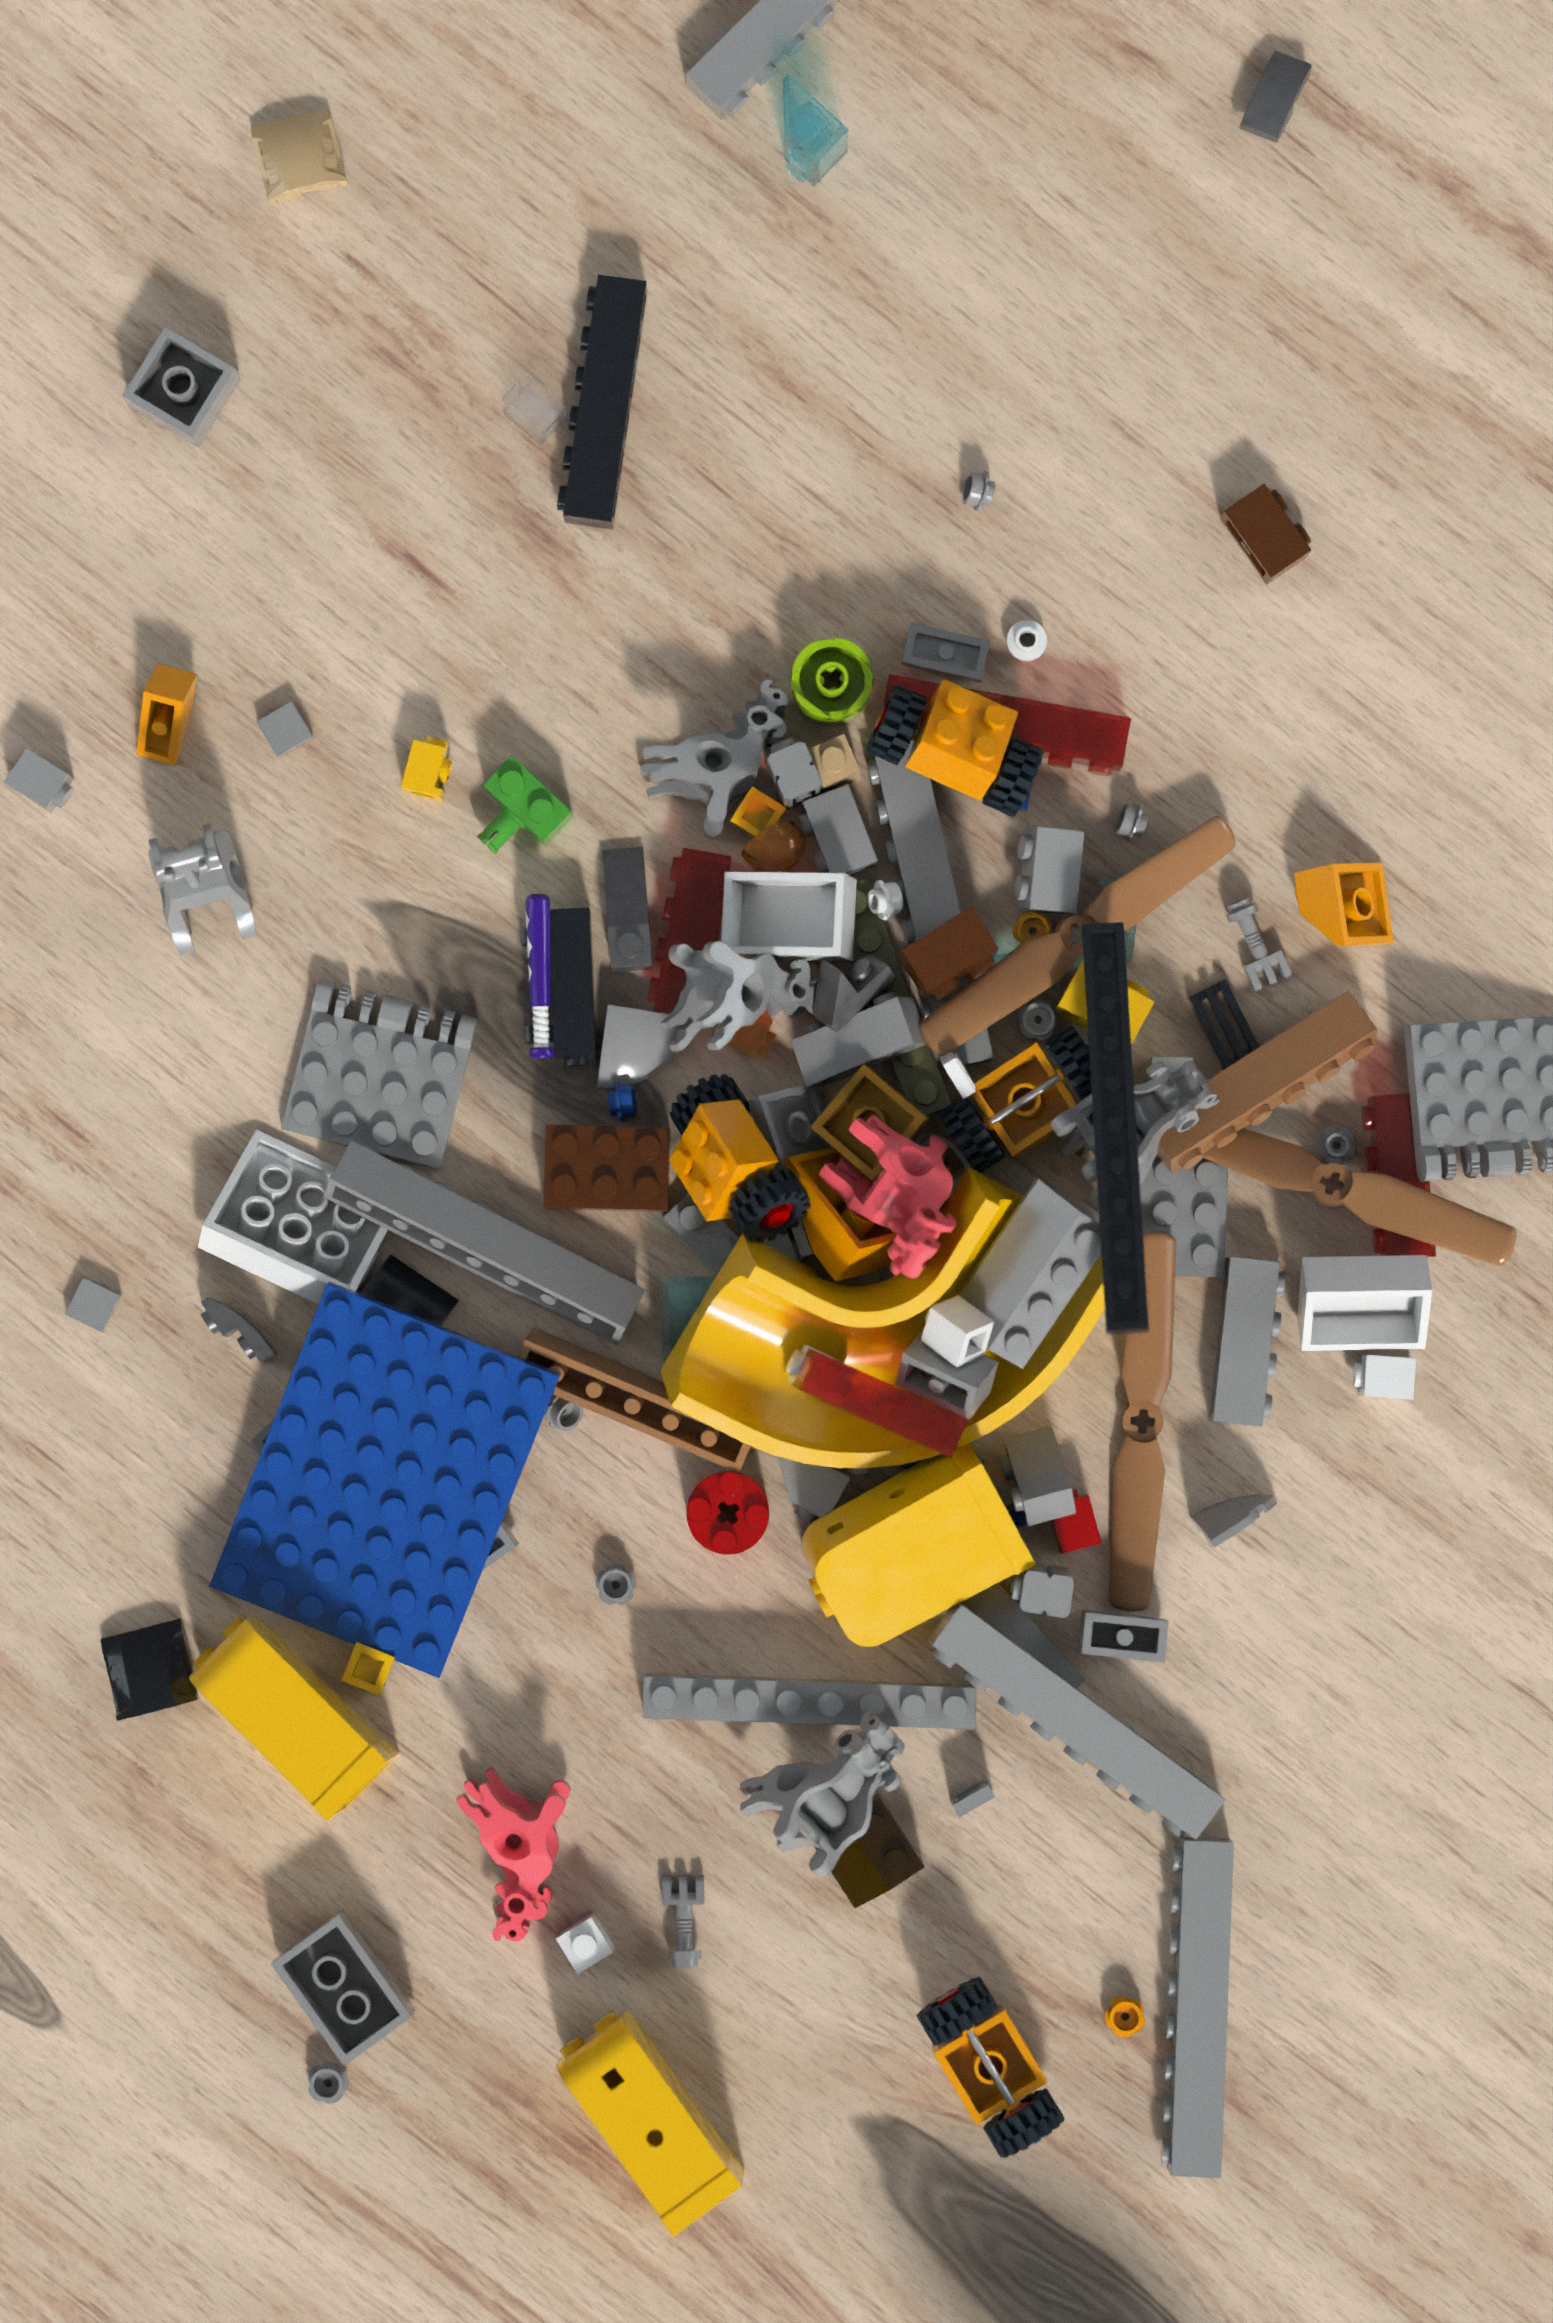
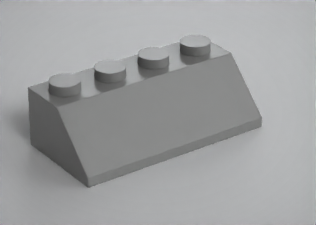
[957,1176,1101,1369]

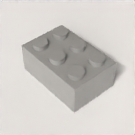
[271,1909,415,2066]

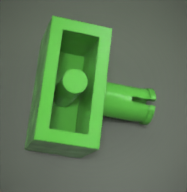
[477,755,573,854]

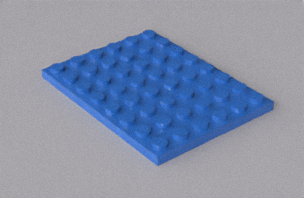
[209,1281,561,1678]

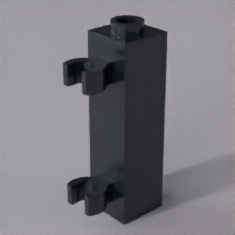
[521,908,597,1067]

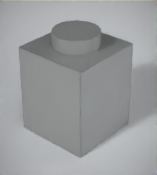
[4,748,74,813]

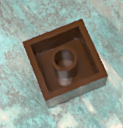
[899,906,999,1001]

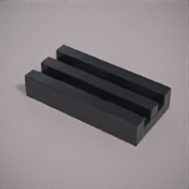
[1187,979,1260,1070]

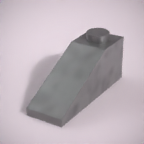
[602,847,654,973]

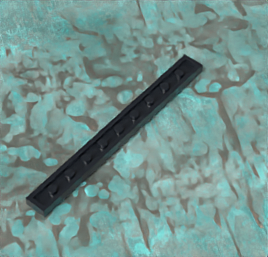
[1082,922,1149,1335]

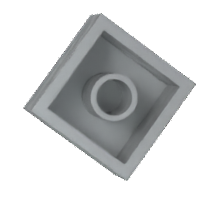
[122,327,240,448]

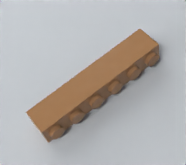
[1157,990,1377,1174]
[518,1327,751,1473]

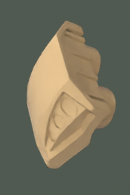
[250,109,348,205]

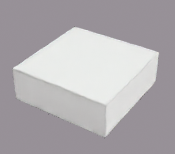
[938,1049,976,1099]

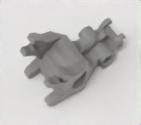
[639,679,788,840]
[148,823,257,956]
[660,941,818,1052]
[1051,1061,1220,1207]
[740,1709,905,1877]

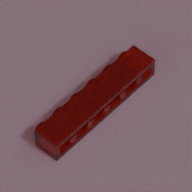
[883,674,1131,776]

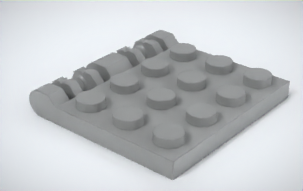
[281,978,478,1169]
[1404,1016,1553,1182]

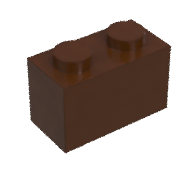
[1220,483,1311,585]

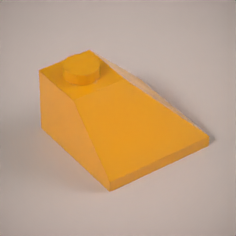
[1294,863,1394,947]

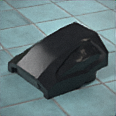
[100,1618,199,1721]

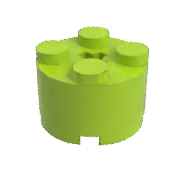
[791,638,873,727]

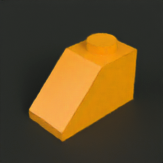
[136,663,197,766]

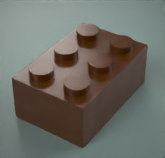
[543,1125,671,1212]

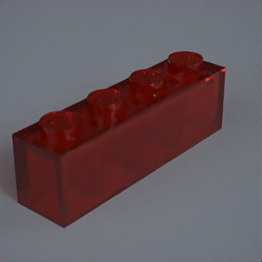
[647,847,732,1014]
[1362,1093,1436,1258]
[792,1348,968,1458]

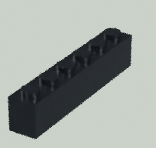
[557,274,648,530]

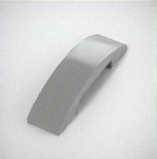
[961,1583,1085,1688]

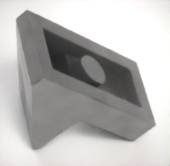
[813,953,896,1032]

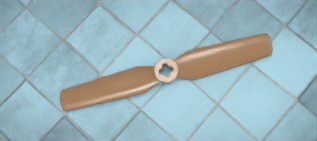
[919,816,1235,1056]
[1203,1128,1516,1266]
[1109,1232,1176,1611]

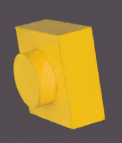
[730,786,787,844]
[341,1642,395,1696]

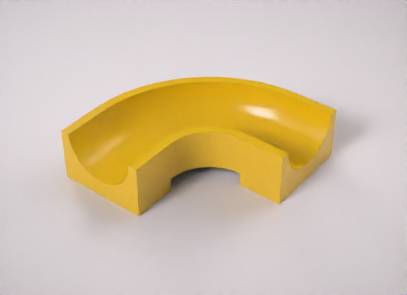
[660,1167,1104,1468]

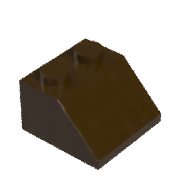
[815,1793,925,1908]

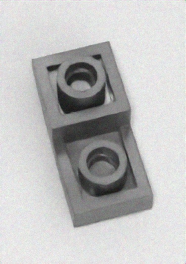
[1240,51,1312,143]
[201,1297,277,1362]

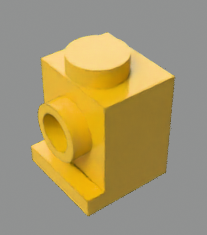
[401,736,453,802]

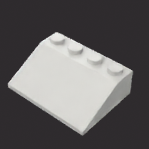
[198,1129,389,1305]

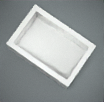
[721,872,857,961]
[1297,1255,1432,1351]

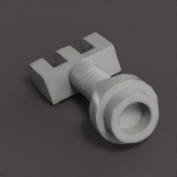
[1226,897,1292,992]
[662,1875,705,1968]

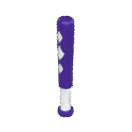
[525,894,554,1059]

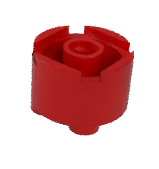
[686,1471,769,1555]

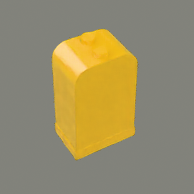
[802,1443,1036,1647]
[189,1616,399,1822]
[556,2010,745,2237]

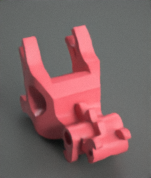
[819,1115,957,1278]
[456,1767,571,1941]

